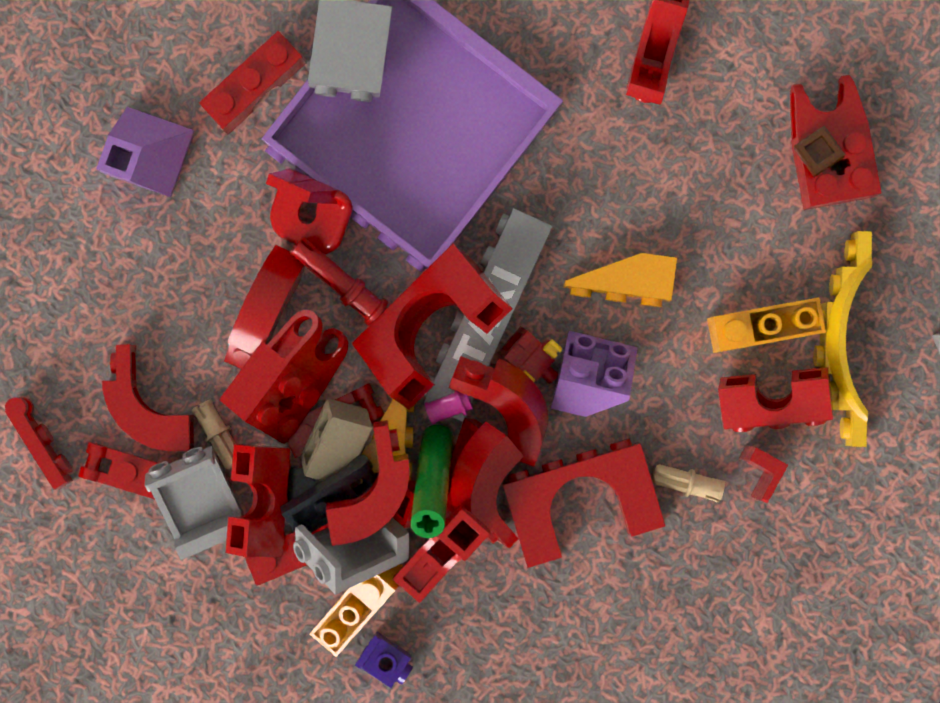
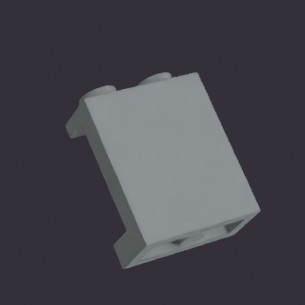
[308,0,392,102]
[145,446,244,560]
[293,517,409,595]

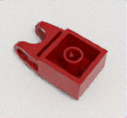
[790,75,882,210]
[219,310,349,444]

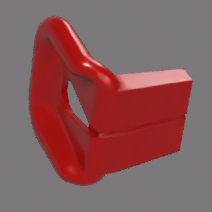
[266,168,353,255]

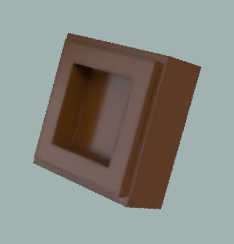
[793,125,845,177]

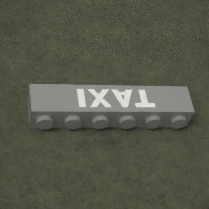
[424,208,552,422]

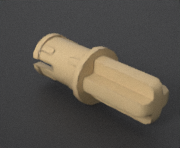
[191,399,236,469]
[652,464,725,503]

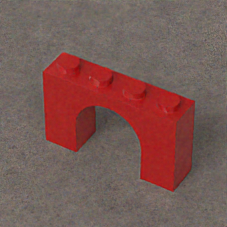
[352,244,513,410]
[502,438,665,568]

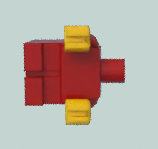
[497,326,562,384]

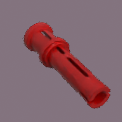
[289,236,388,326]

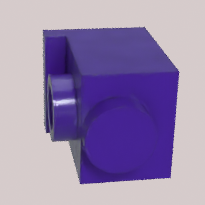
[355,631,413,688]

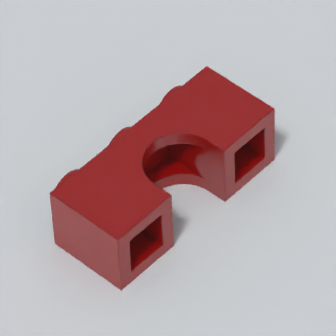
[199,31,306,135]
[718,367,833,432]
[225,444,291,557]

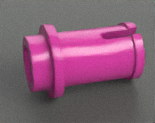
[424,390,473,425]

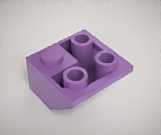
[96,107,195,197]
[551,331,638,417]

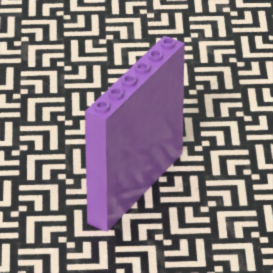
[261,0,563,273]

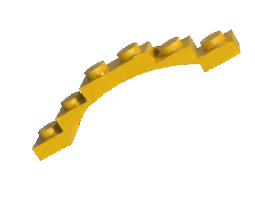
[813,231,872,447]

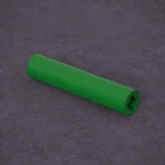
[411,425,453,538]

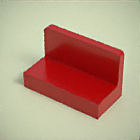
[739,445,788,503]

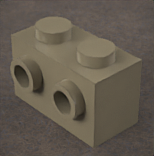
[300,398,374,481]

